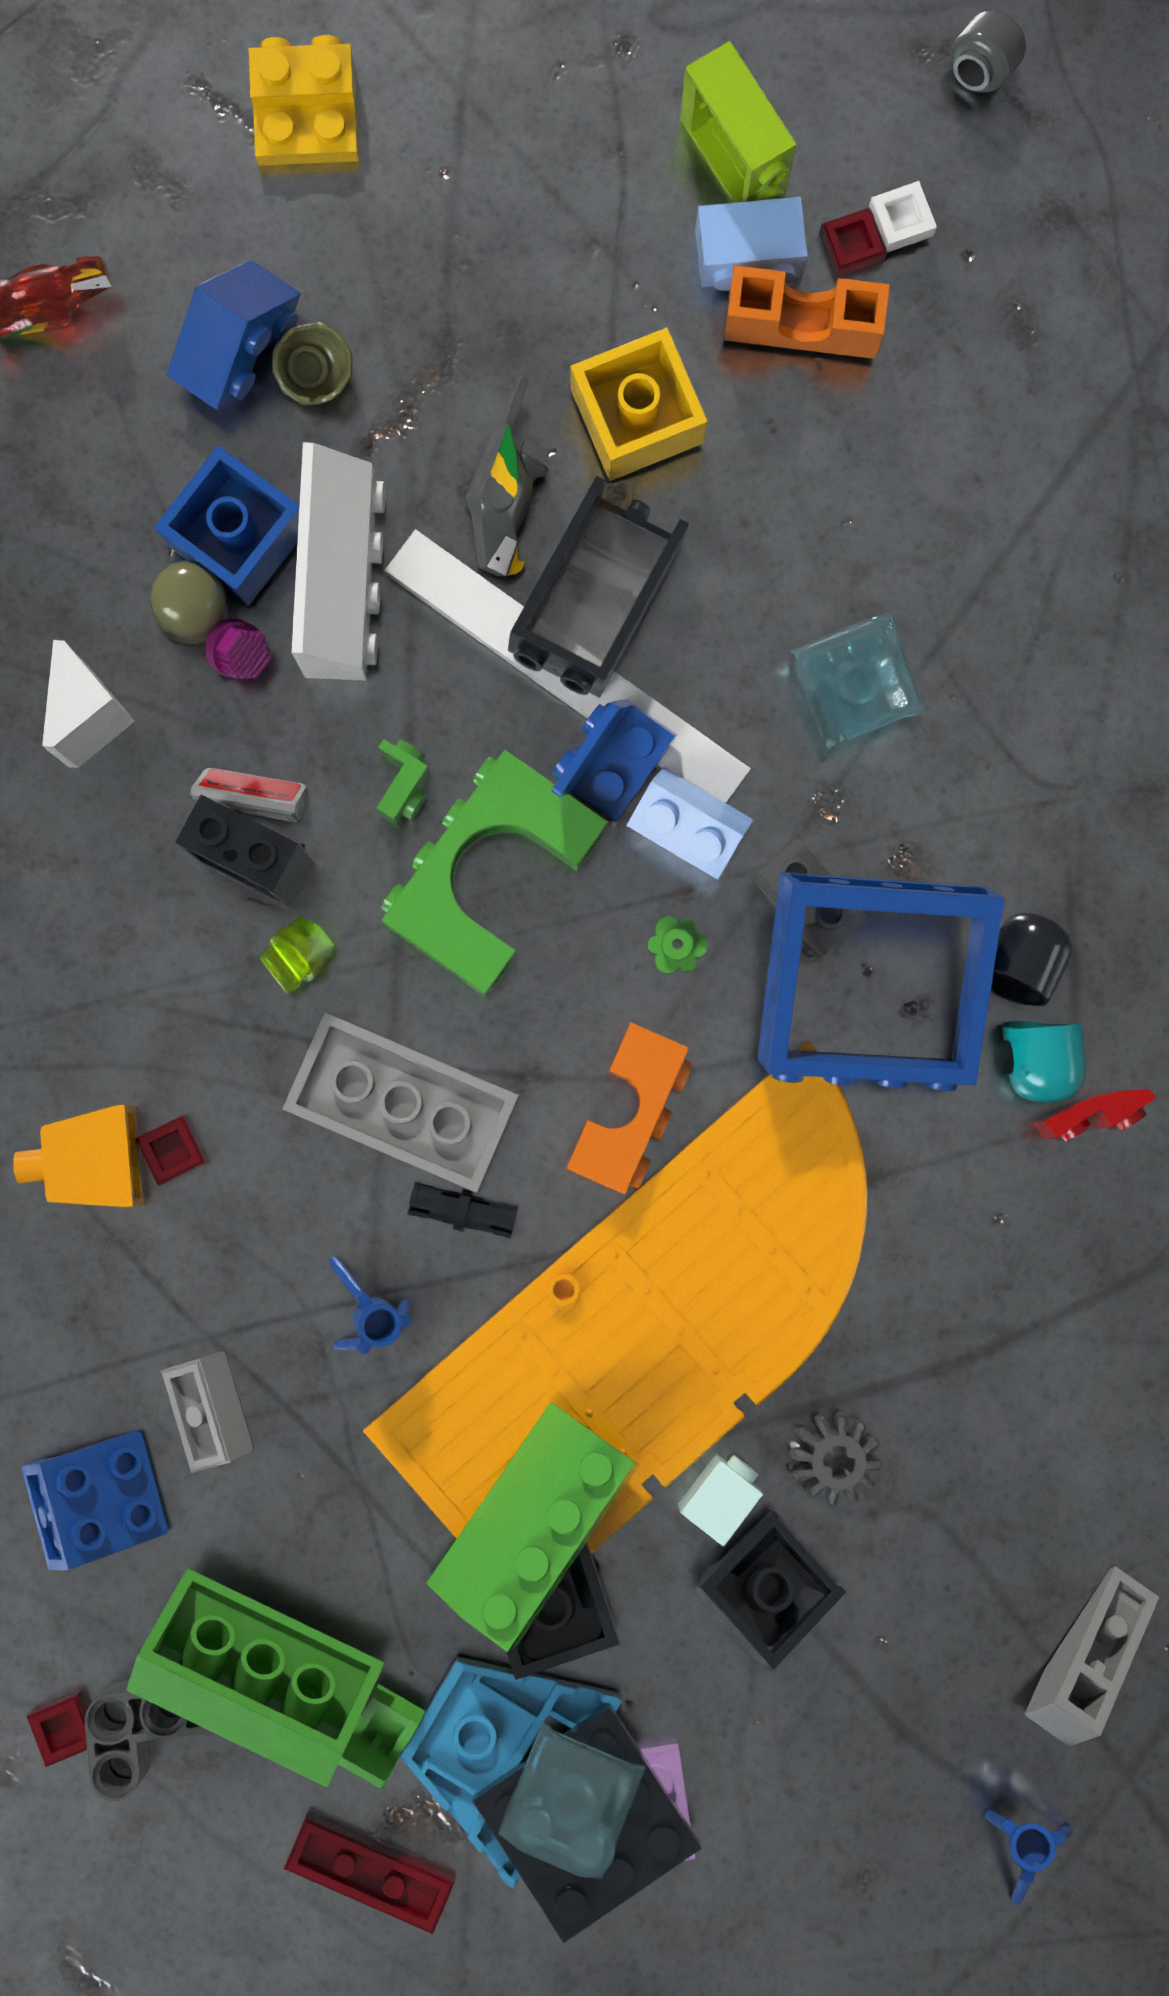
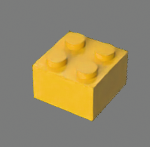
[570,327,708,481]

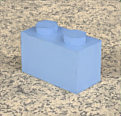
[695,196,808,291]
[626,767,754,880]

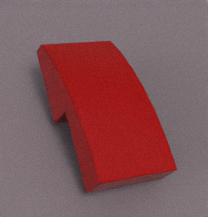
[1033,1089,1156,1142]

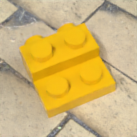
[248,35,359,166]

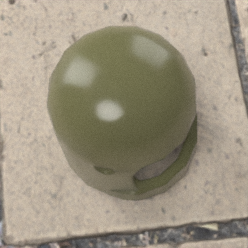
[150,560,230,645]

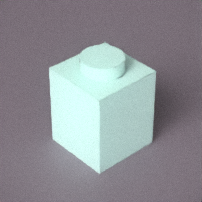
[678,1453,763,1547]

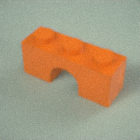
[724,265,890,359]
[566,1022,693,1195]

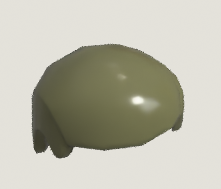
[273,322,353,405]

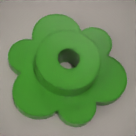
[647,916,708,974]

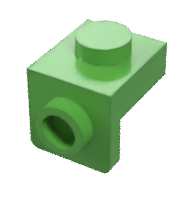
[376,739,431,828]
[338,1684,425,1788]

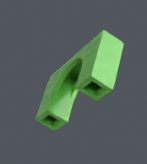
[381,749,608,998]

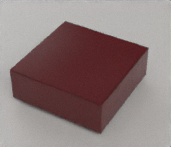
[819,208,886,278]
[135,1115,209,1186]
[26,1691,88,1767]

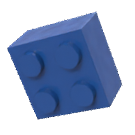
[153,445,300,606]

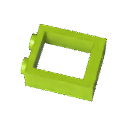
[680,41,797,203]

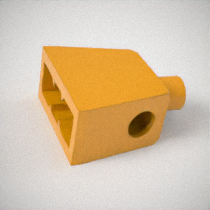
[13,1105,144,1207]

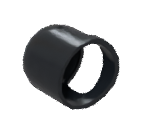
[991,913,1072,1006]

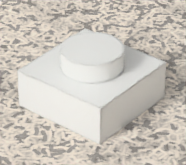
[868,181,937,253]

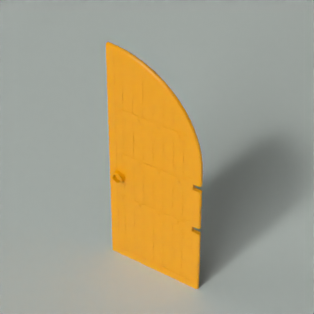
[363,1040,868,1554]

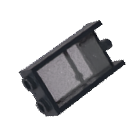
[508,476,689,698]

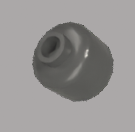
[950,10,1026,93]

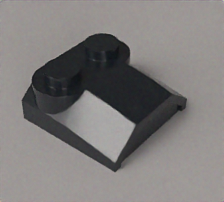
[694,1511,846,1670]
[507,1543,620,1680]

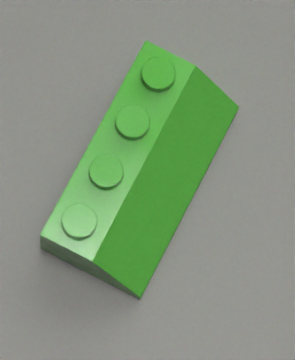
[426,1402,640,1652]
[126,1568,384,1787]

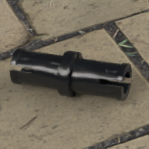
[407,1182,518,1239]

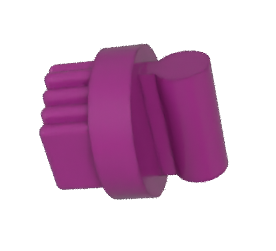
[203,618,271,679]

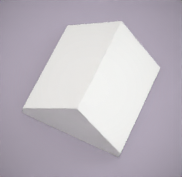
[42,640,135,768]

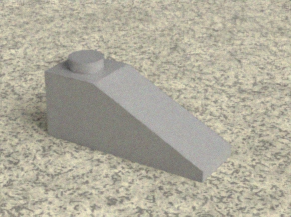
[1024,1566,1159,1747]

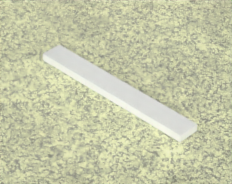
[385,529,751,803]

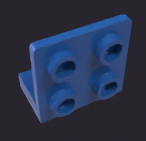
[551,699,678,822]
[21,1431,168,1570]

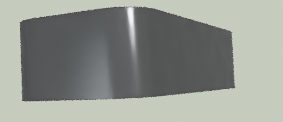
[85,1681,213,1801]

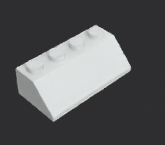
[292,442,385,681]

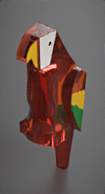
[0,256,112,338]

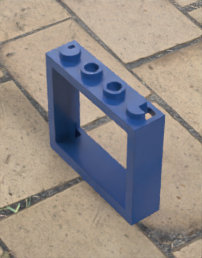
[757,872,1005,1091]

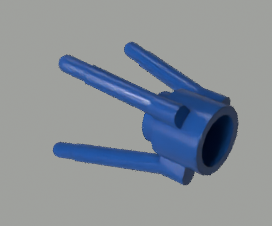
[329,1256,411,1354]
[985,1810,1073,1905]

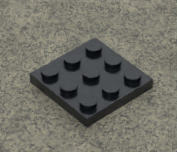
[473,1703,701,1943]

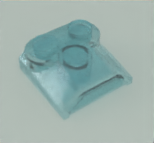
[789,613,925,751]
[499,1723,645,1879]

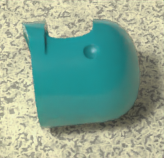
[1002,1020,1086,1102]

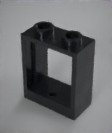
[175,794,314,908]

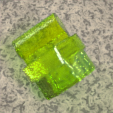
[258,917,333,994]

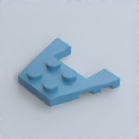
[400,1657,622,1888]

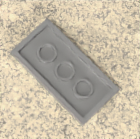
[282,1012,519,1193]

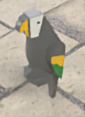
[465,375,550,577]

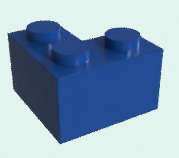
[166,259,301,410]

